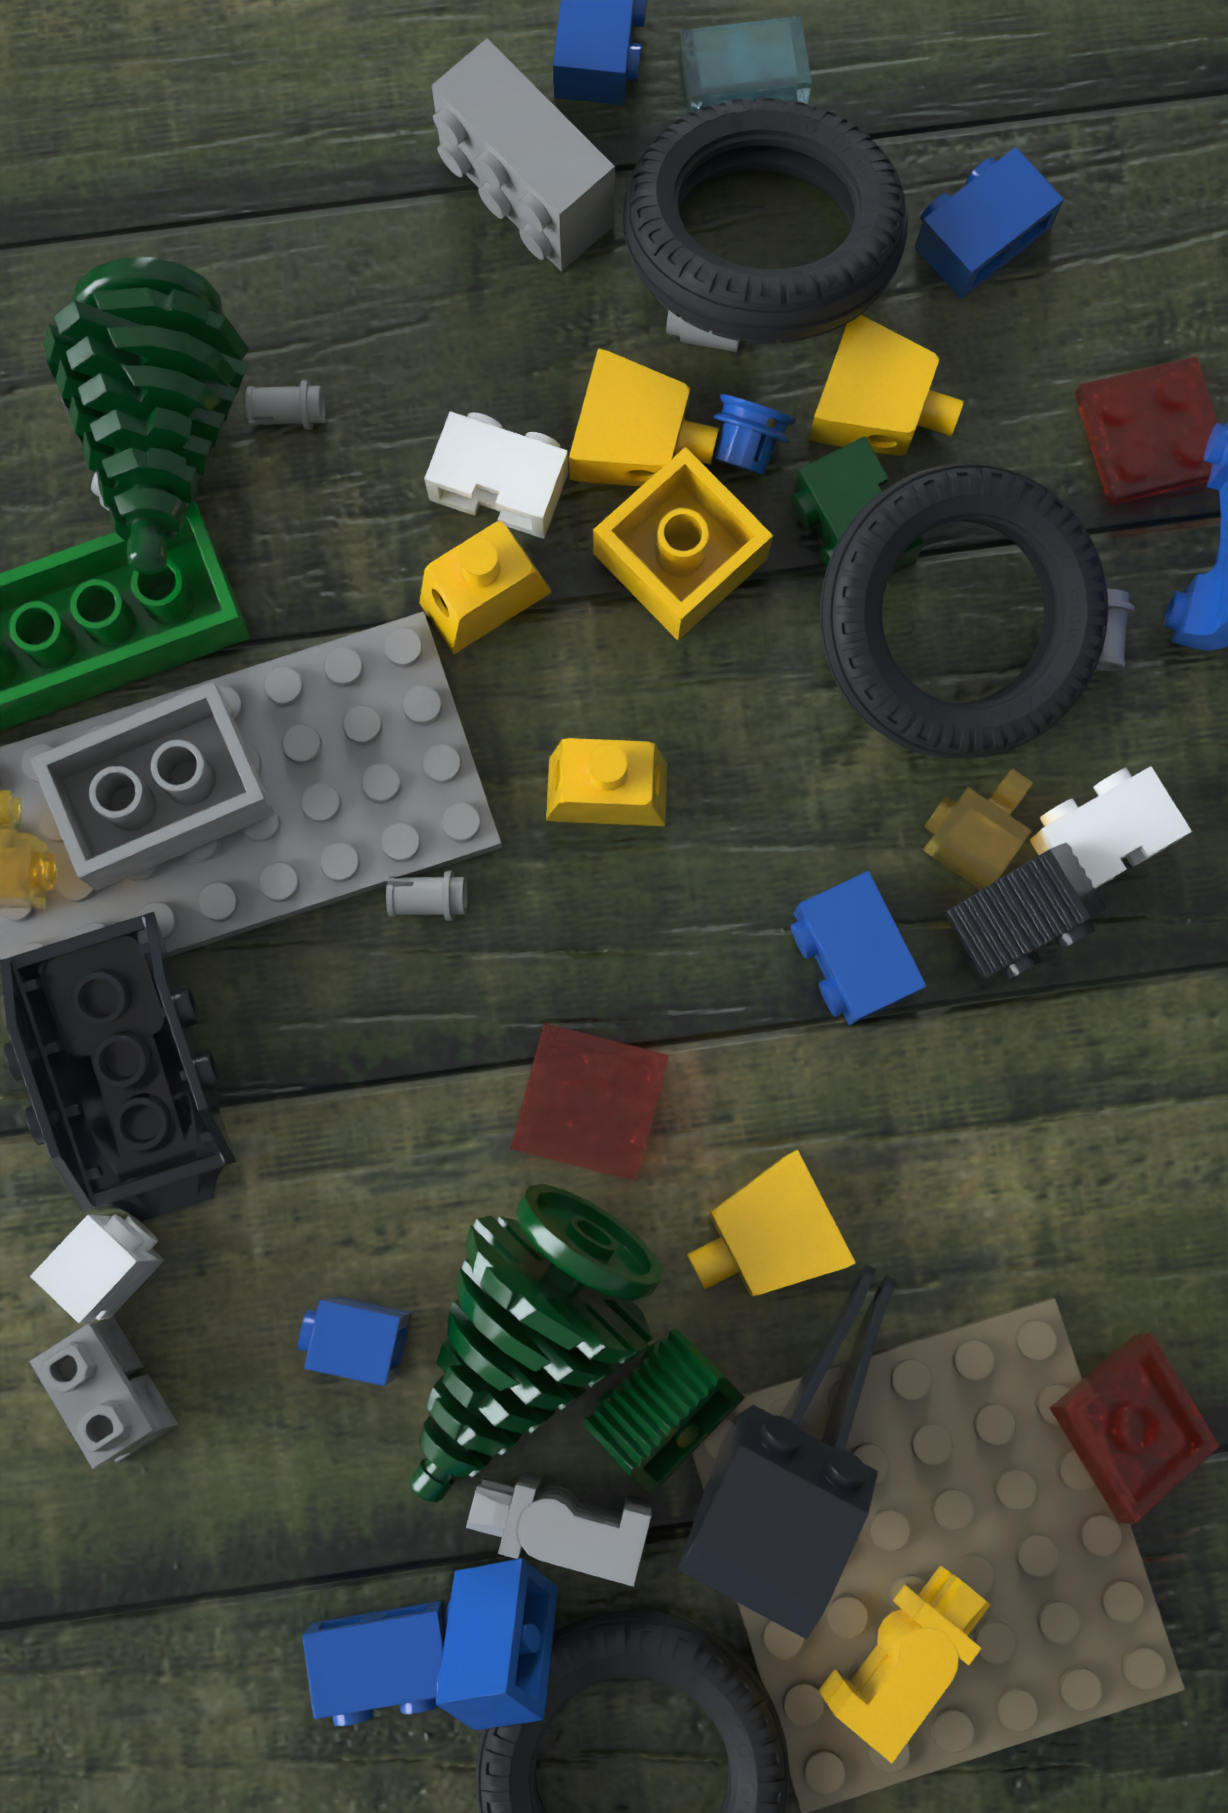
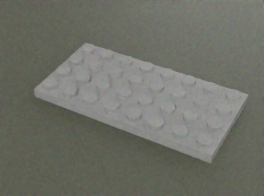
[0,611,502,960]

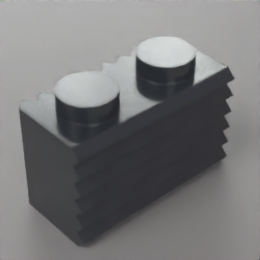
[944,843,1106,980]

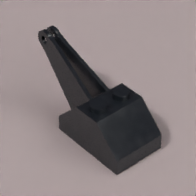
[677,1264,896,1639]

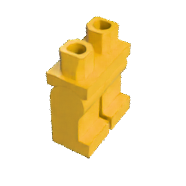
[818,1565,991,1763]

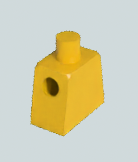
[808,315,964,456]
[569,348,720,486]
[419,520,551,655]
[546,738,668,826]
[687,1150,856,1296]

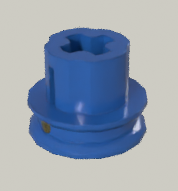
[713,394,796,476]

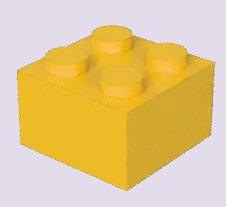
[593,447,773,641]

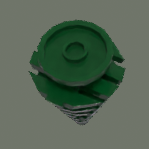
[43,257,250,574]
[410,1184,663,1503]

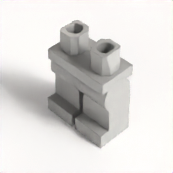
[29,1317,178,1469]
[466,1472,652,1587]

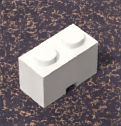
[424,411,569,539]
[1030,766,1192,889]
[30,1214,164,1323]

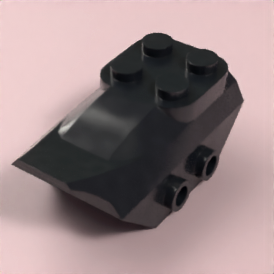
[0,912,237,1222]

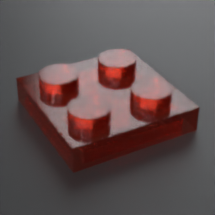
[1075,356,1218,506]
[511,1023,669,1182]
[1049,1333,1220,1524]

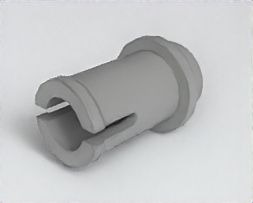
[245,380,326,430]
[1095,589,1135,671]
[386,870,468,921]

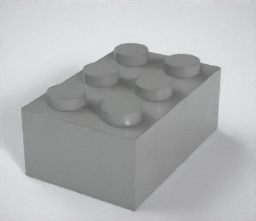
[431,38,615,272]
[29,681,276,891]

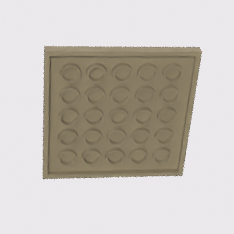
[692,1298,1185,1813]

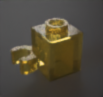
[922,769,1033,890]
[0,790,56,908]

